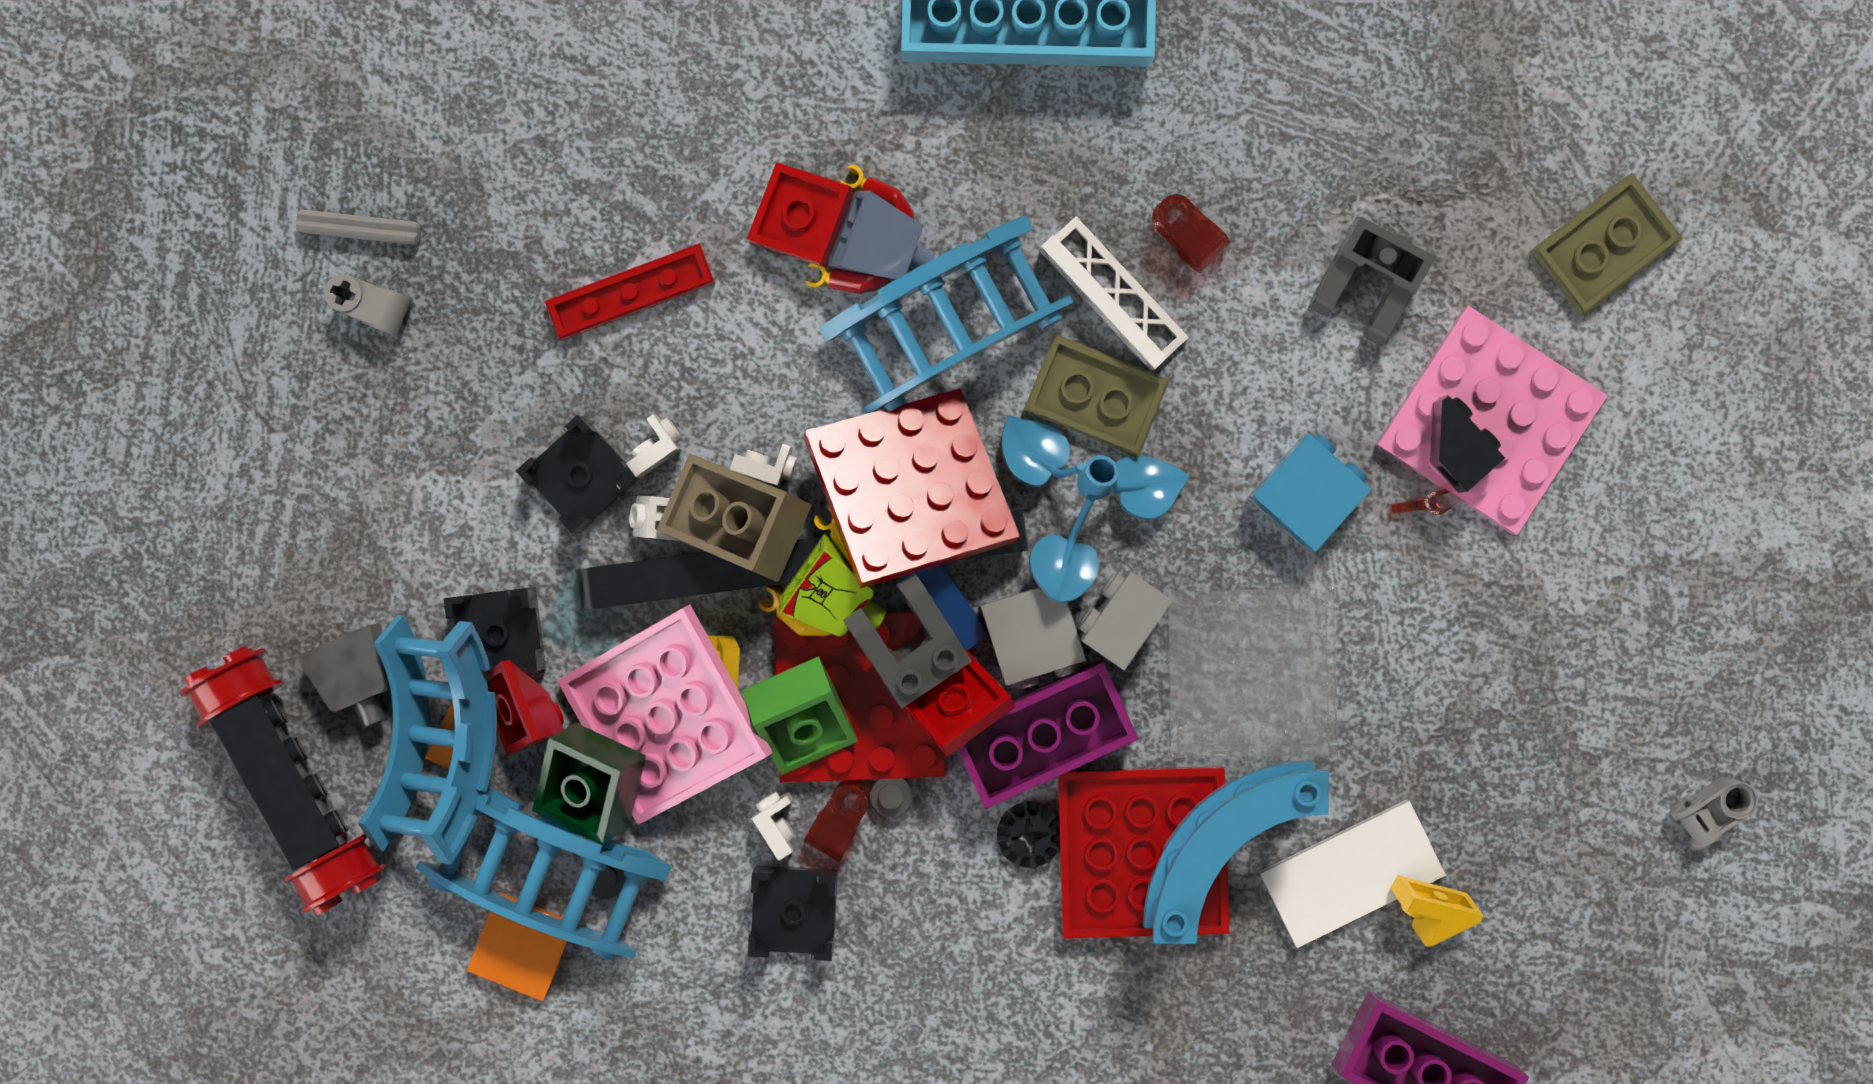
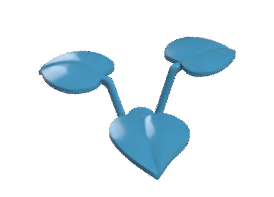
[1001,415,1189,603]

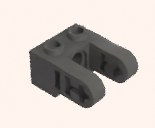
[1308,216,1436,346]
[843,573,972,708]

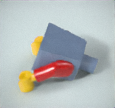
[805,165,934,294]

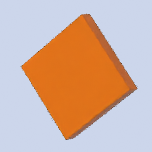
[466,892,569,1002]

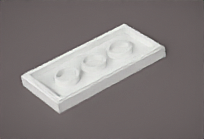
[1259,799,1446,948]

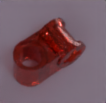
[1151,194,1230,273]
[803,780,870,862]

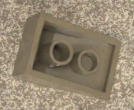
[656,453,812,582]

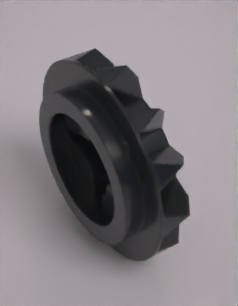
[997,802,1060,869]

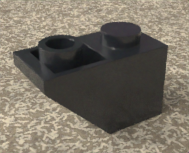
[1430,395,1505,493]

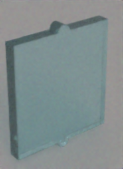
[542,566,627,656]

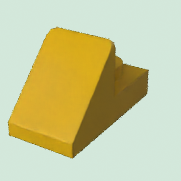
[1390,875,1484,947]

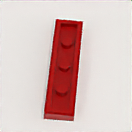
[545,243,716,341]

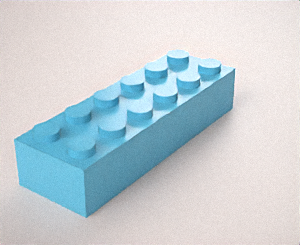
[901,0,1156,67]

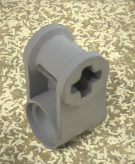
[324,274,411,336]
[1670,777,1758,849]

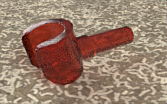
[1391,487,1453,515]

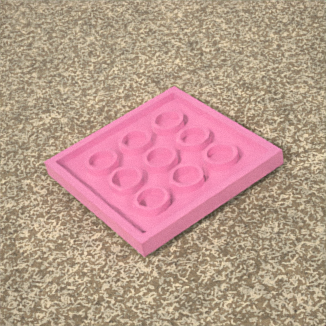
[1375,305,1608,535]
[557,605,773,825]

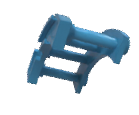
[819,215,1074,414]
[358,615,497,864]
[1143,760,1329,944]
[416,786,672,960]

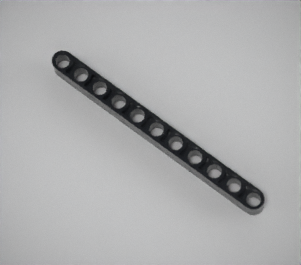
[575,510,1029,611]

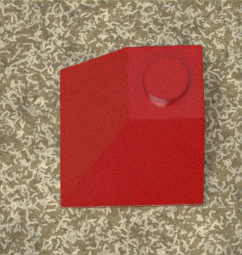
[485,659,564,756]

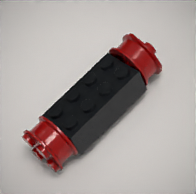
[179,646,386,916]

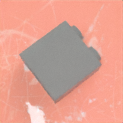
[980,586,1086,690]

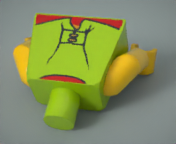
[759,505,886,637]

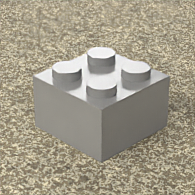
[1076,570,1173,670]

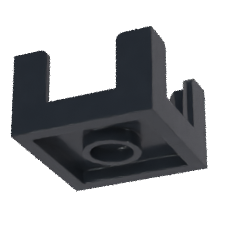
[515,415,640,533]
[443,587,546,673]
[747,865,838,961]

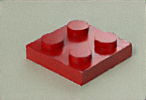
[747,162,855,268]
[904,649,1016,757]

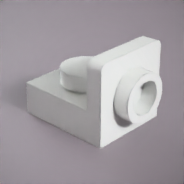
[626,414,682,478]
[730,444,797,487]
[629,495,680,541]
[751,791,796,861]

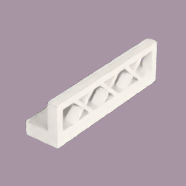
[1039,216,1189,372]

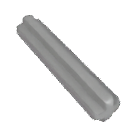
[296,209,421,245]

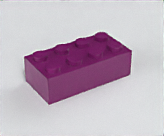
[958,660,1139,810]
[1332,991,1529,1084]

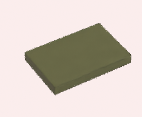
[1530,173,1683,316]
[1023,334,1170,457]

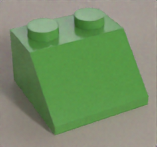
[742,656,858,775]

